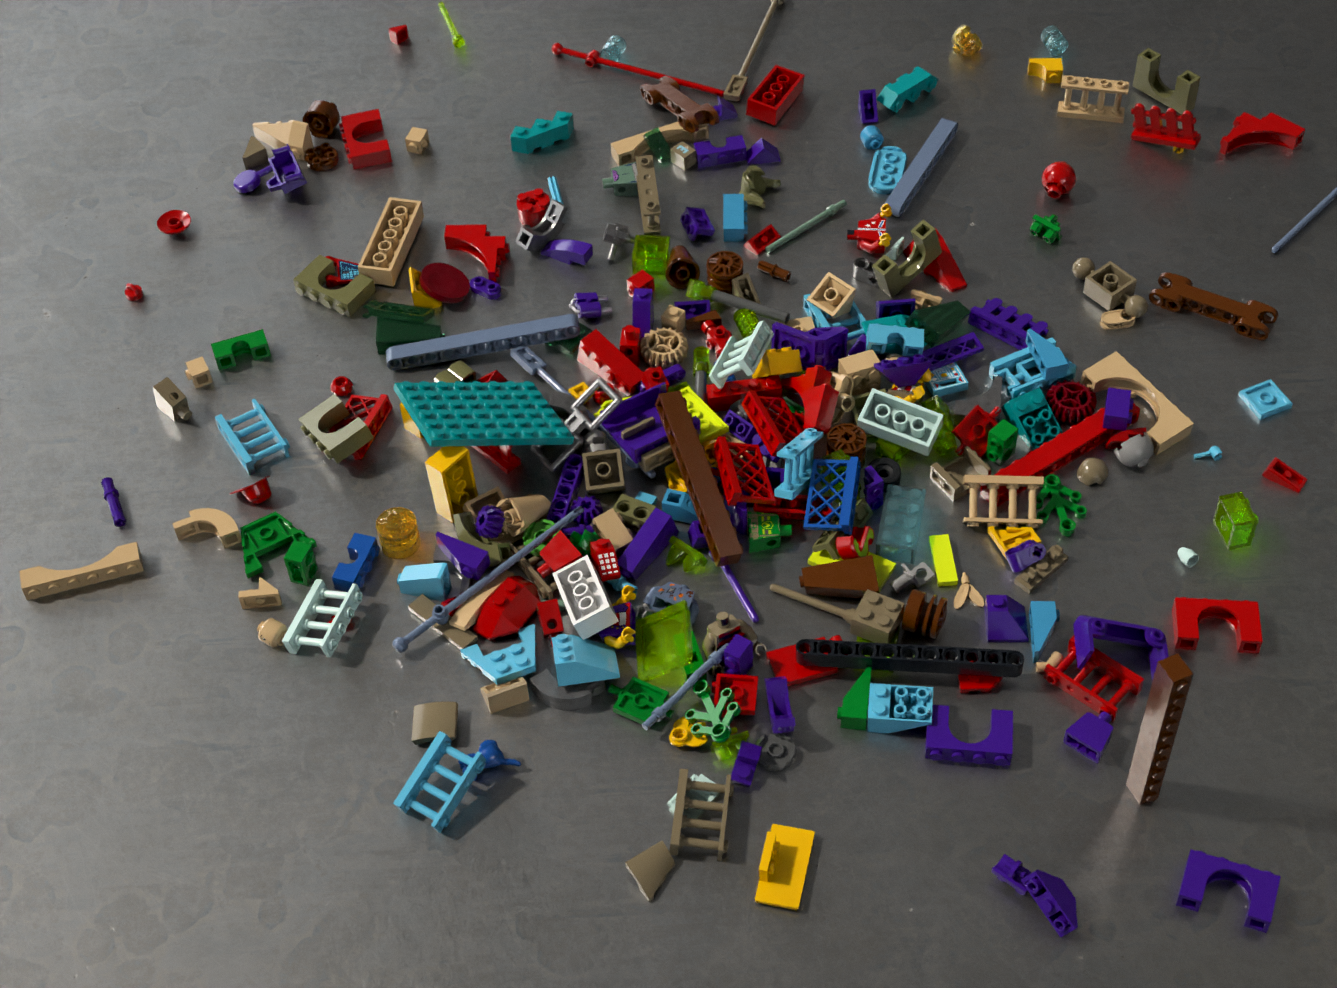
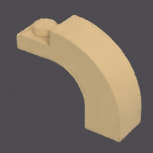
[172,508,242,549]

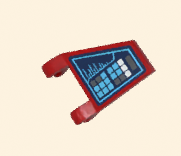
[325,256,359,288]

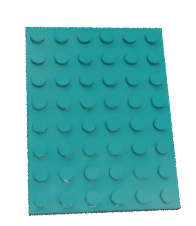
[393,381,574,447]

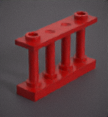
[1043,635,1144,722]

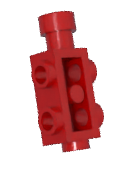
[701,320,732,359]

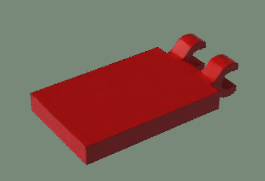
[766,635,848,686]

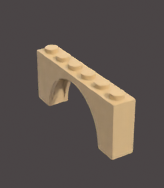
[1080,351,1194,456]

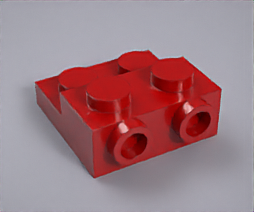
[711,673,758,719]

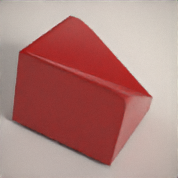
[388,24,409,45]

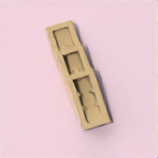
[449,570,514,631]

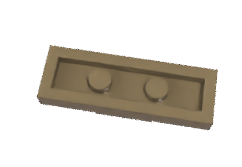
[1014,544,1069,594]

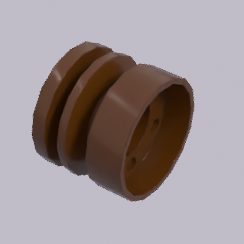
[706,251,743,295]
[826,423,867,474]
[902,589,948,639]

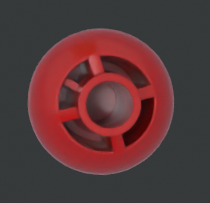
[1042,161,1076,199]

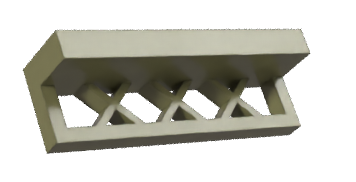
[812,497,873,560]

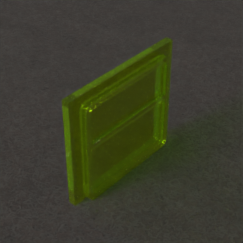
[636,600,693,682]

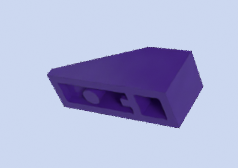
[435,531,490,581]

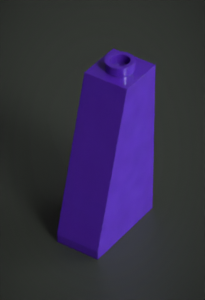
[618,507,679,580]

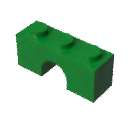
[211,329,271,370]

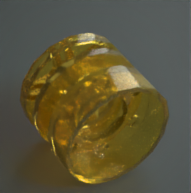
[376,507,420,559]

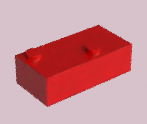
[746,65,805,125]

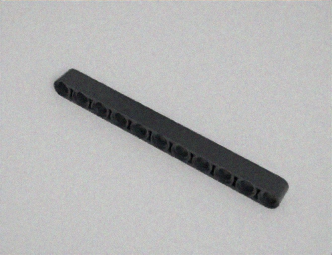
[796,639,1024,678]

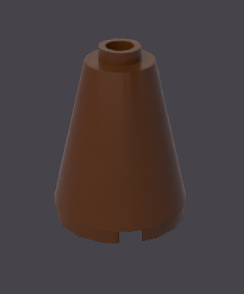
[665,245,700,289]

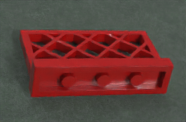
[741,390,803,457]
[328,394,393,460]
[712,436,776,506]

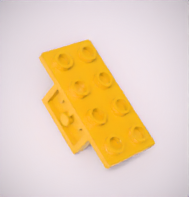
[755,824,815,910]

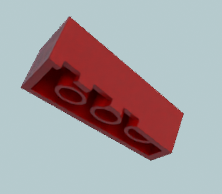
[577,329,643,397]

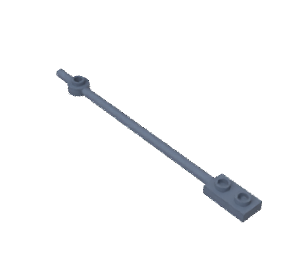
[510,345,656,479]

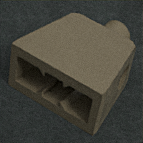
[153,377,192,421]

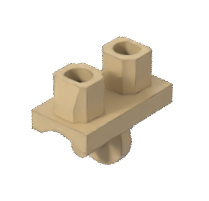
[910,289,943,316]

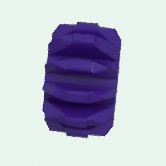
[570,495,603,526]
[475,505,505,539]

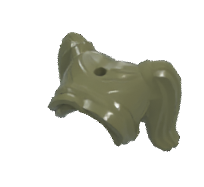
[739,165,781,208]

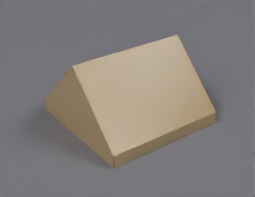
[807,272,856,318]
[480,677,529,714]

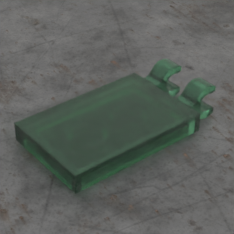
[362,300,435,324]

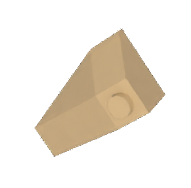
[252,120,314,161]

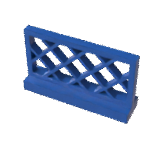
[803,457,861,535]

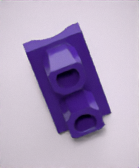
[991,854,1032,895]

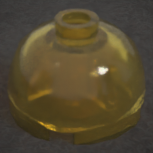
[952,24,982,57]

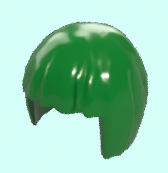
[569,530,600,559]

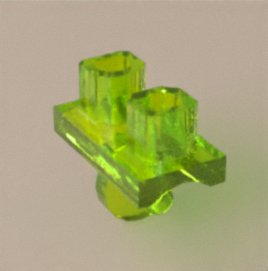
[710,727,750,761]

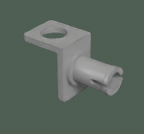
[890,562,935,594]

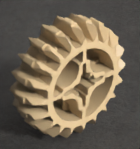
[640,327,688,369]

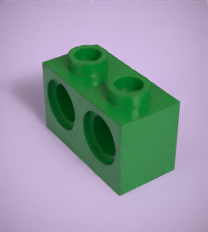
[986,419,1018,466]
[284,540,318,587]

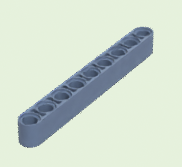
[885,118,958,218]

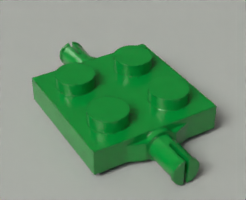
[608,677,674,724]

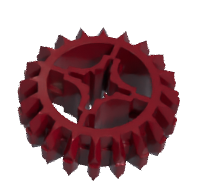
[1046,380,1097,425]

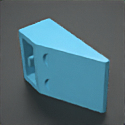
[867,683,933,734]

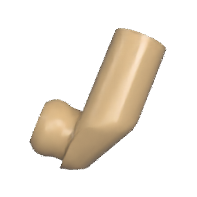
[1036,651,1063,672]

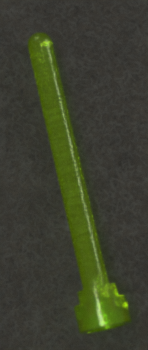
[438,1,465,48]

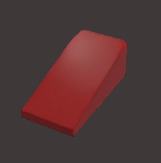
[1262,457,1308,493]

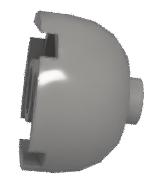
[1114,432,1154,468]

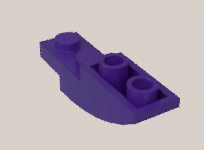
[723,409,780,463]

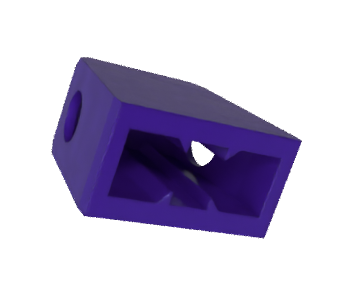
[1063,712,1114,764]

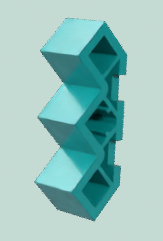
[876,66,939,113]
[510,111,574,154]

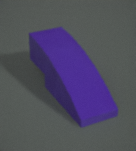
[541,239,593,265]

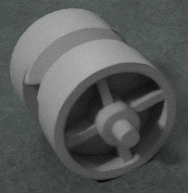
[583,430,610,453]

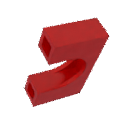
[339,109,392,170]
[1172,597,1263,654]

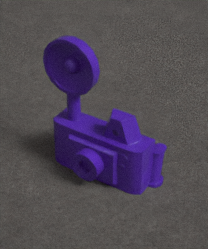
[233,144,307,194]

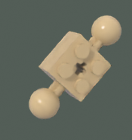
[830,349,902,396]

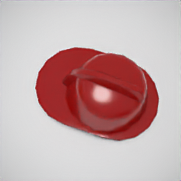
[229,475,271,504]

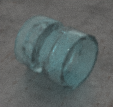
[1040,26,1068,56]
[600,35,627,62]

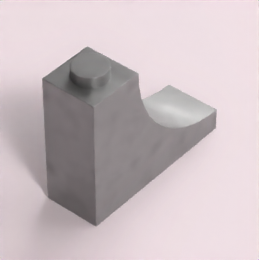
[950,376,1002,427]

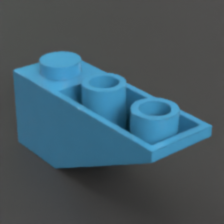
[662,488,698,524]

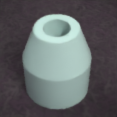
[1177,547,1199,568]

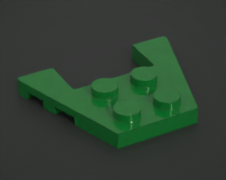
[240,511,317,579]

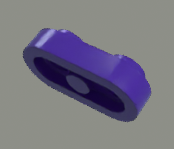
[470,276,502,300]

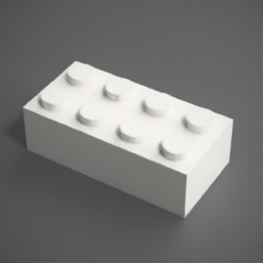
[552,555,619,640]

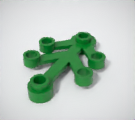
[1036,474,1087,536]
[685,680,741,743]

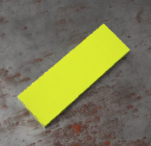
[929,534,958,587]

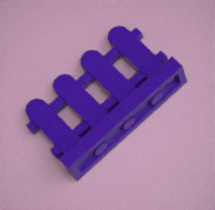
[968,298,1049,350]

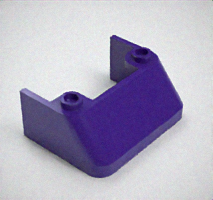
[1073,615,1169,682]

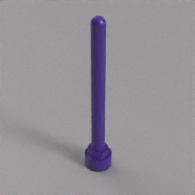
[709,551,759,623]

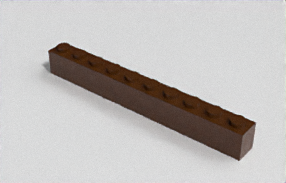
[655,391,743,567]
[1126,653,1193,805]

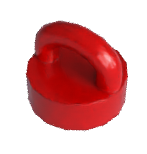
[125,283,143,301]

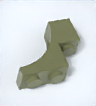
[453,511,512,567]

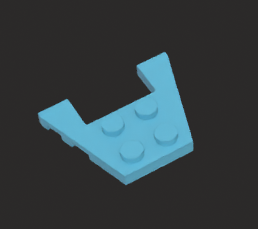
[460,624,537,685]

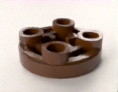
[305,142,339,171]

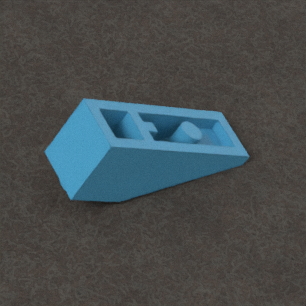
[1026,329,1069,381]
[1029,601,1060,663]

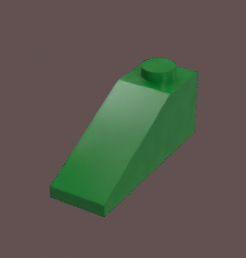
[837,667,872,731]

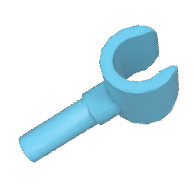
[1194,446,1222,461]

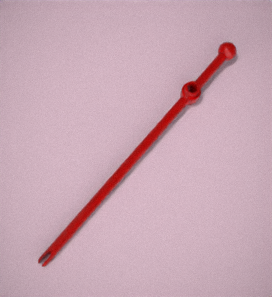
[552,43,725,97]

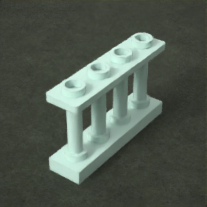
[709,320,774,389]
[282,579,363,657]

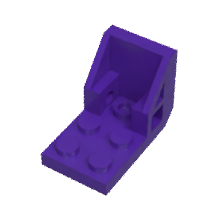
[771,322,848,371]

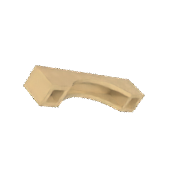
[611,122,709,166]
[19,542,144,600]

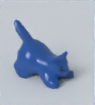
[458,740,521,781]

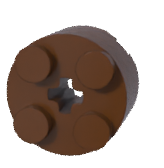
[302,100,340,138]

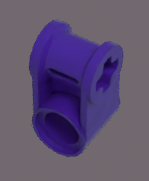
[1005,540,1046,572]

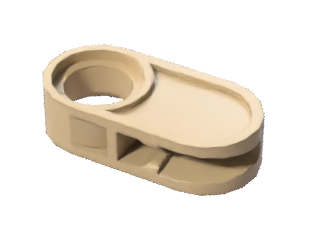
[1100,309,1136,330]

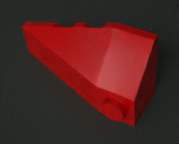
[903,228,967,292]

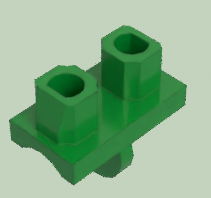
[1030,214,1062,244]

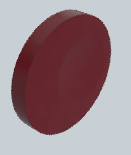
[419,263,470,303]

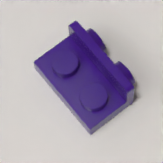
[680,207,715,241]
[863,465,884,510]

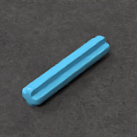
[548,176,564,205]

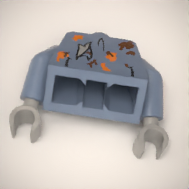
[635,582,699,634]

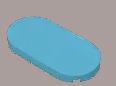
[868,146,907,195]

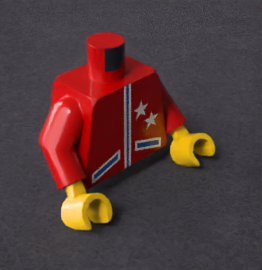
[847,203,892,254]

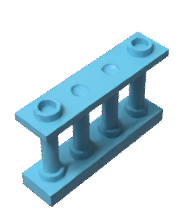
[803,294,866,341]
[215,398,290,475]
[774,428,824,500]
[393,731,486,833]

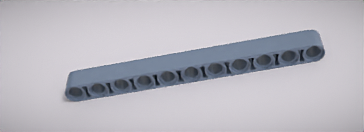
[386,314,580,370]

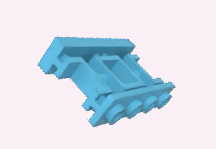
[989,337,1077,399]

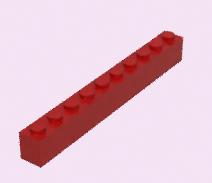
[980,403,1140,507]

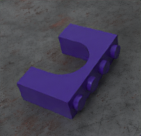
[925,705,1013,766]
[1176,849,1281,933]

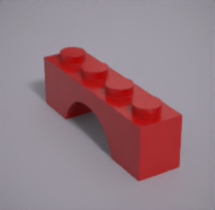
[706,375,782,412]

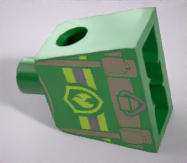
[747,511,792,553]

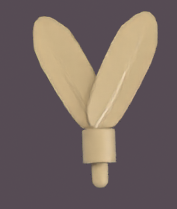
[954,572,984,609]

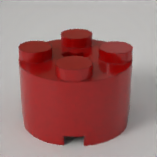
[516,188,550,228]

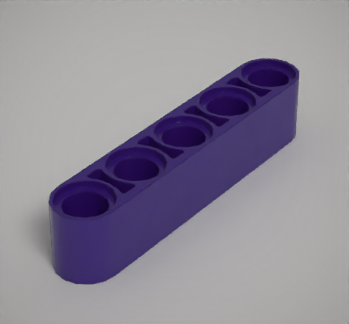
[547,454,584,531]

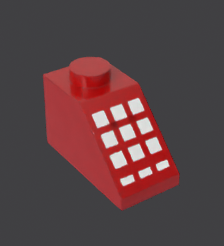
[590,539,621,581]

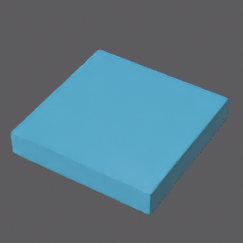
[1238,379,1293,420]

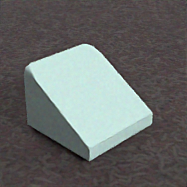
[885,237,905,261]

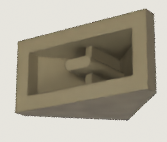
[242,136,269,170]
[732,273,761,312]

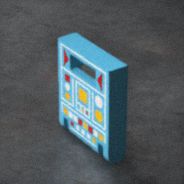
[924,359,969,398]

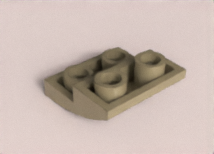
[411,702,458,745]

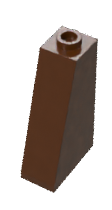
[799,555,880,599]

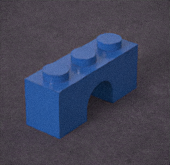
[332,533,380,592]

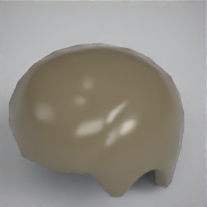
[1077,458,1109,486]

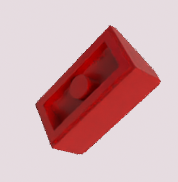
[743,224,781,255]

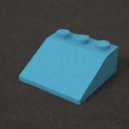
[552,634,620,687]

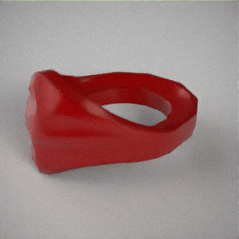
[592,383,615,405]

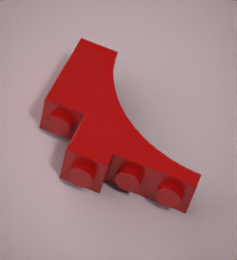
[1220,112,1305,155]
[444,224,510,283]
[781,365,839,435]

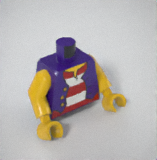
[596,585,636,649]

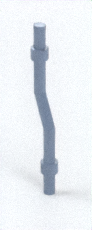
[641,643,728,730]

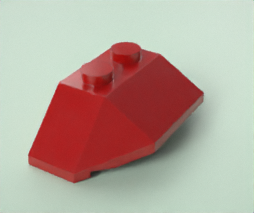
[474,576,541,640]

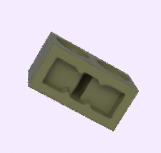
[613,494,656,532]

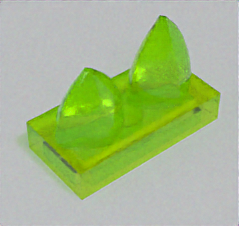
[666,535,708,572]

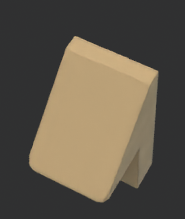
[238,577,282,609]

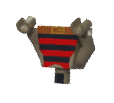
[702,612,767,676]

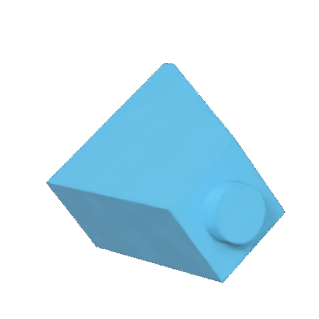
[397,562,452,602]

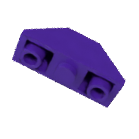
[874,354,932,388]
[1021,869,1078,938]

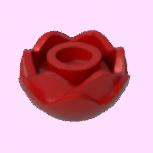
[330,376,353,397]

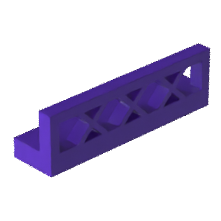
[922,332,984,371]

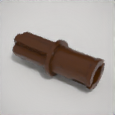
[757,260,791,282]

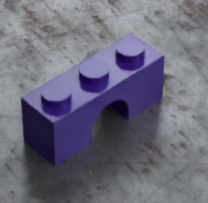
[694,135,747,168]

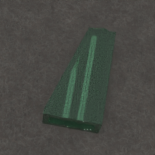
[905,300,971,348]
[376,317,445,355]

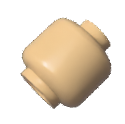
[257,618,287,648]

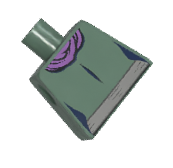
[602,162,639,196]

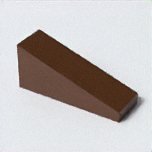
[685,310,722,330]

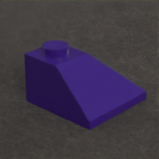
[984,595,1029,642]

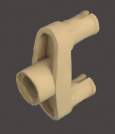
[830,372,855,425]

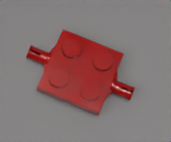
[951,405,1002,458]

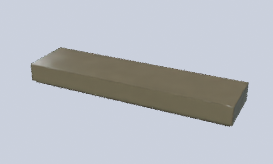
[408,594,478,650]

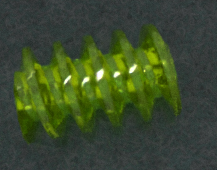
[733,308,760,339]

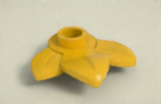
[669,716,708,747]

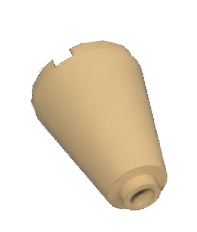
[497,495,550,537]

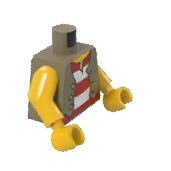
[880,368,932,406]

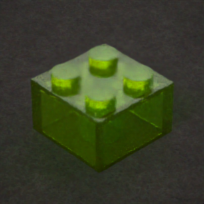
[632,235,671,275]
[1213,491,1258,551]

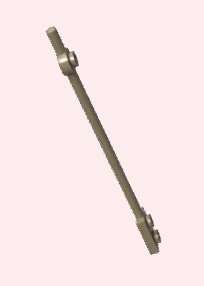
[723,0,785,102]

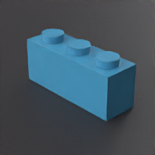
[723,194,748,242]

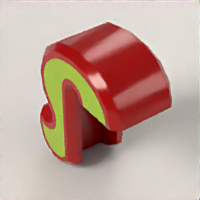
[836,526,874,560]

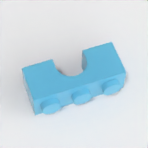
[866,323,924,357]

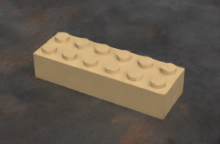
[358,197,424,286]

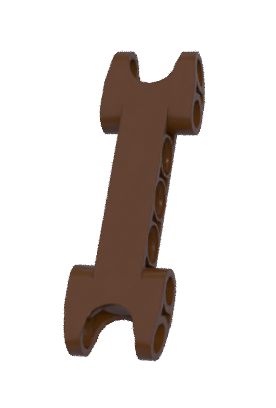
[640,76,719,133]
[1149,272,1279,340]

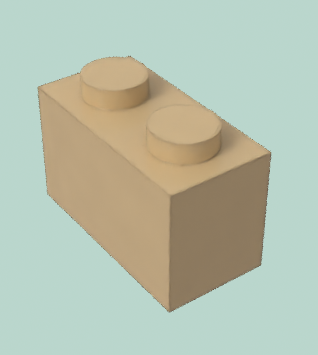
[591,508,633,554]

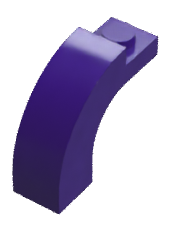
[764,676,796,734]

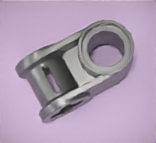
[852,257,879,287]

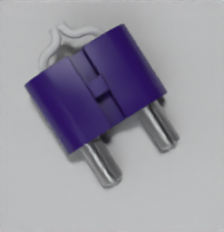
[568,292,612,319]

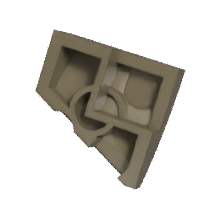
[625,840,675,902]

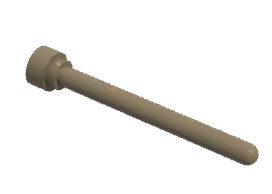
[770,584,856,625]

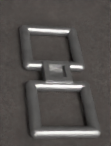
[531,378,622,472]

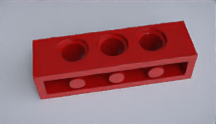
[754,492,833,522]

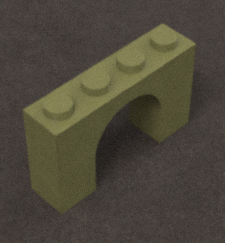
[1133,48,1201,114]
[872,220,942,298]
[293,254,376,317]
[298,394,374,464]

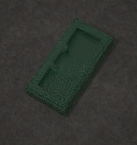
[643,127,671,164]

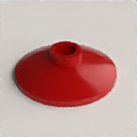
[157,210,191,234]

